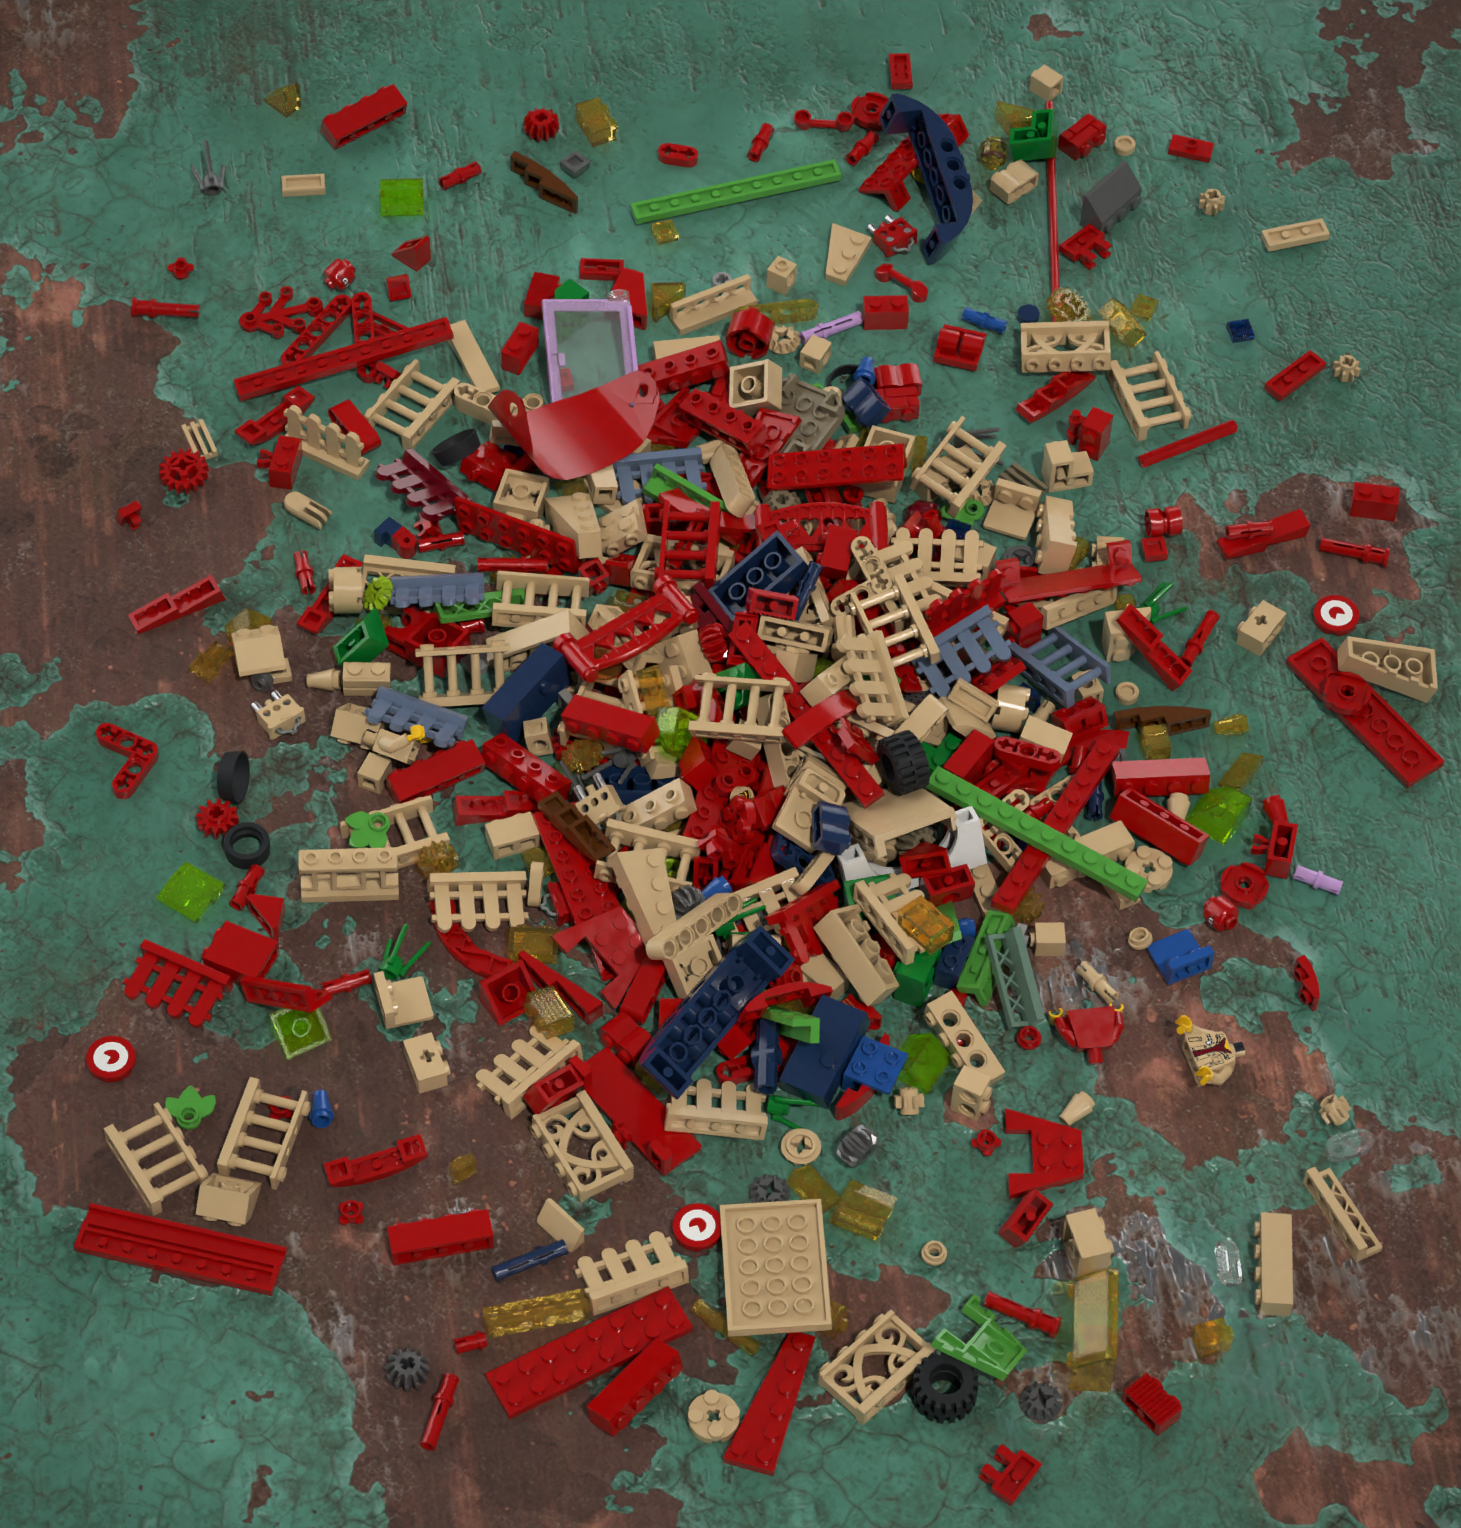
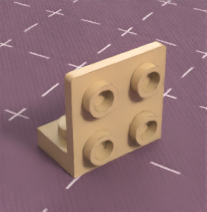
[983,478,1042,540]
[374,971,434,1029]

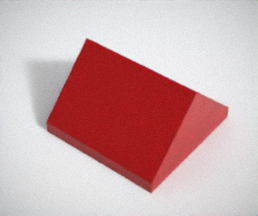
[479,959,541,1026]

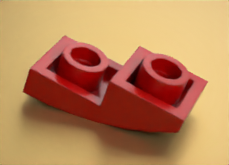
[1293,954,1320,1012]

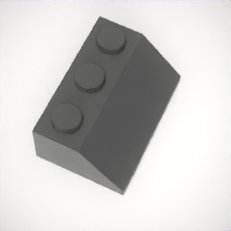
[1080,160,1142,234]

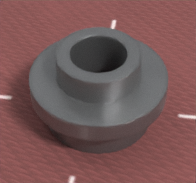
[251,672,274,693]

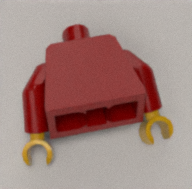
[1048,1003,1124,1065]

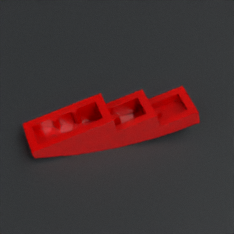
[1015,371,1096,423]

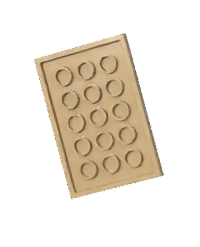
[720,1199,832,1337]

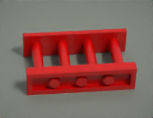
[654,500,721,590]

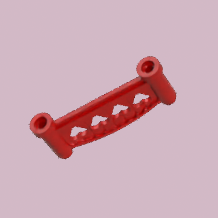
[754,501,889,552]
[553,575,699,683]

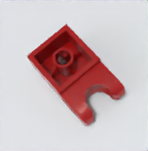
[384,605,471,678]

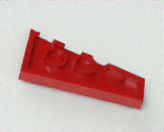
[739,407,802,490]

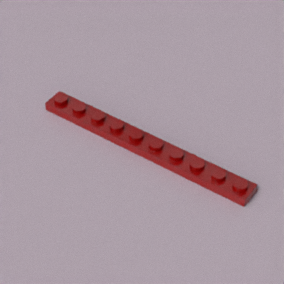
[233,317,454,401]
[728,621,885,809]
[991,739,1120,916]

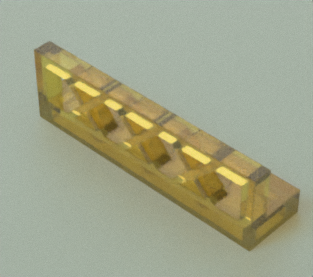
[482,1288,590,1339]

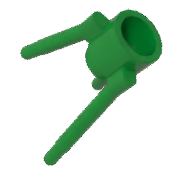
[1137,581,1187,625]
[715,897,766,940]
[379,924,431,980]
[767,1094,830,1129]

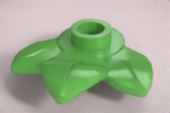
[940,492,985,530]
[345,811,390,848]
[165,1085,216,1130]

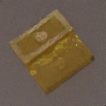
[830,1179,898,1241]

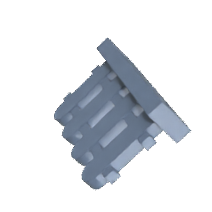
[613,447,707,505]
[390,572,485,608]
[911,605,1012,697]
[364,686,469,748]

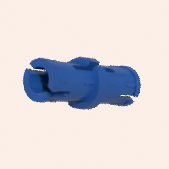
[962,307,1008,334]

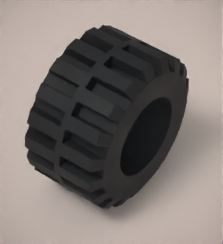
[877,730,930,796]
[912,1352,979,1424]

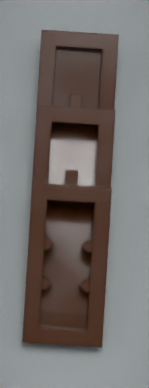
[510,151,578,214]
[1111,706,1212,737]
[537,791,616,863]

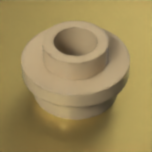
[1128,927,1153,950]
[921,1241,947,1266]

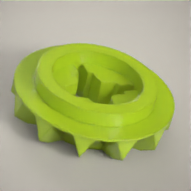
[362,576,393,611]

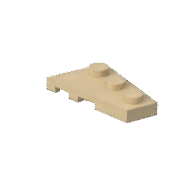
[825,223,872,287]

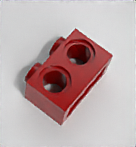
[1051,696,1109,742]

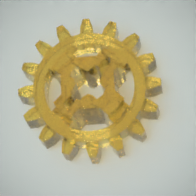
[1047,287,1092,322]

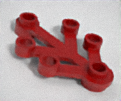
[239,286,323,338]

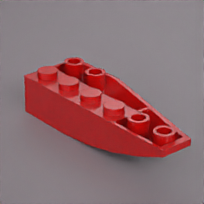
[826,580,923,693]

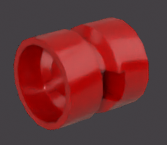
[1144,506,1183,538]

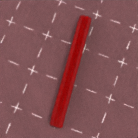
[1138,420,1238,468]

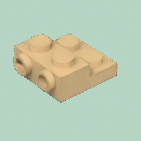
[599,499,648,558]

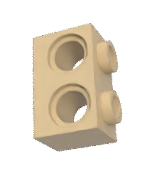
[950,1065,993,1122]

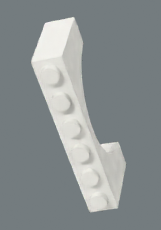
[836,806,987,894]

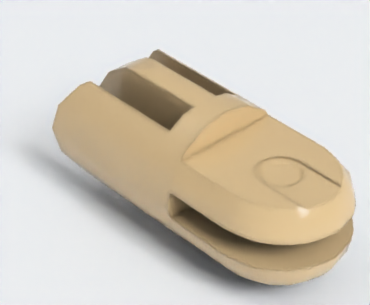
[284,491,333,530]

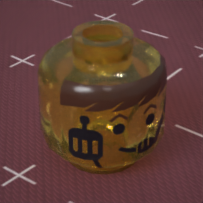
[979,136,1007,170]

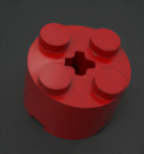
[726,307,775,359]

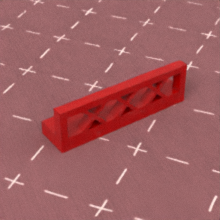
[239,976,332,1013]

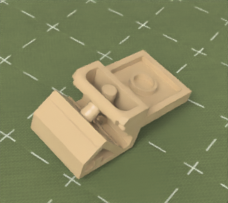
[771,753,847,853]

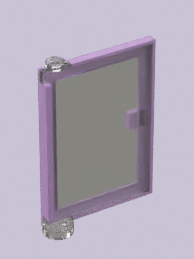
[542,289,640,407]

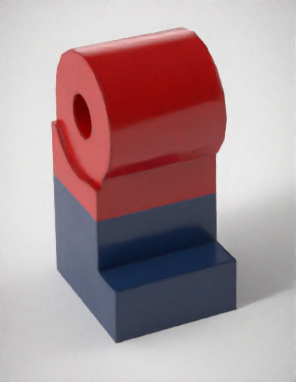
[374,517,417,559]

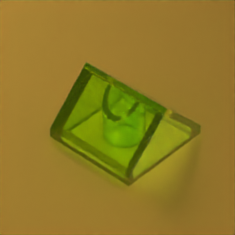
[269,1007,332,1060]
[897,1033,951,1095]

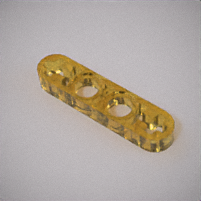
[734,299,818,325]

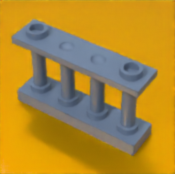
[1009,626,1111,709]

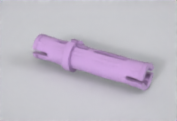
[799,311,864,346]

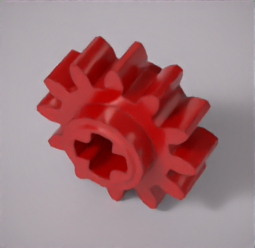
[196,798,239,840]

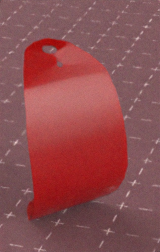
[488,371,660,480]

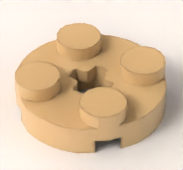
[1125,846,1173,893]
[688,1390,740,1443]

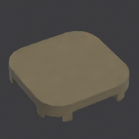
[749,373,845,453]

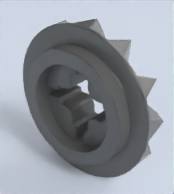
[1003,545,1038,568]
[750,1173,790,1203]
[1021,1381,1062,1421]

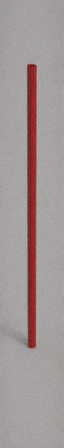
[1045,100,1061,322]

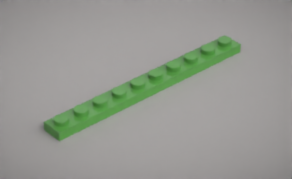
[630,159,842,224]
[925,766,1148,902]

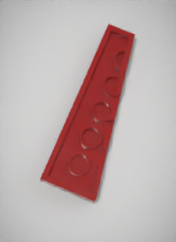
[723,1332,816,1476]

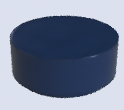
[1017,304,1040,323]

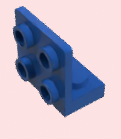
[1146,929,1215,985]
[842,1036,908,1095]

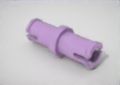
[1293,864,1343,896]

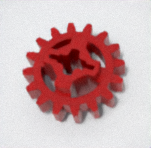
[159,448,209,494]

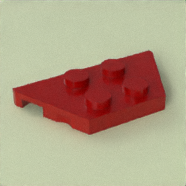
[647,387,702,448]

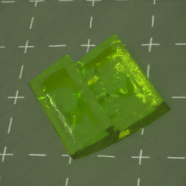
[380,178,424,216]
[156,861,226,924]

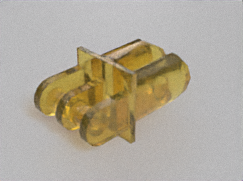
[188,640,234,682]

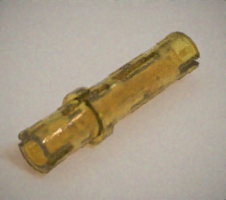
[691,1298,762,1357]

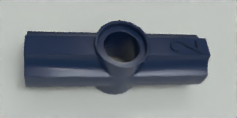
[751,1018,783,1095]

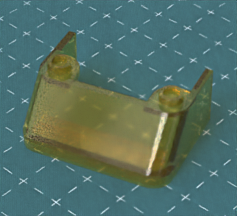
[1066,1267,1119,1393]

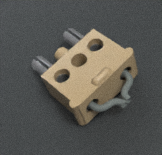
[251,690,306,740]
[573,773,627,830]

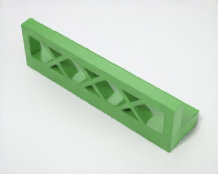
[642,463,730,538]
[432,588,526,624]
[956,910,1017,1007]
[761,1005,820,1043]

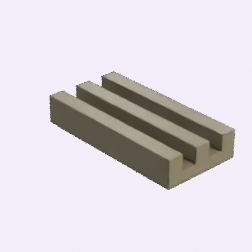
[1000,462,1049,497]

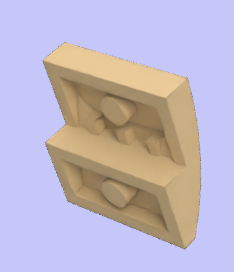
[938,697,996,739]

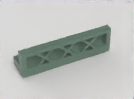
[984,927,1045,1029]

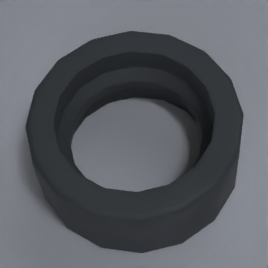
[224,822,270,869]

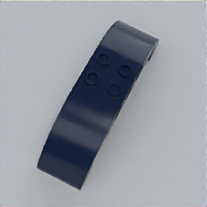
[879,93,973,265]
[639,925,795,1100]

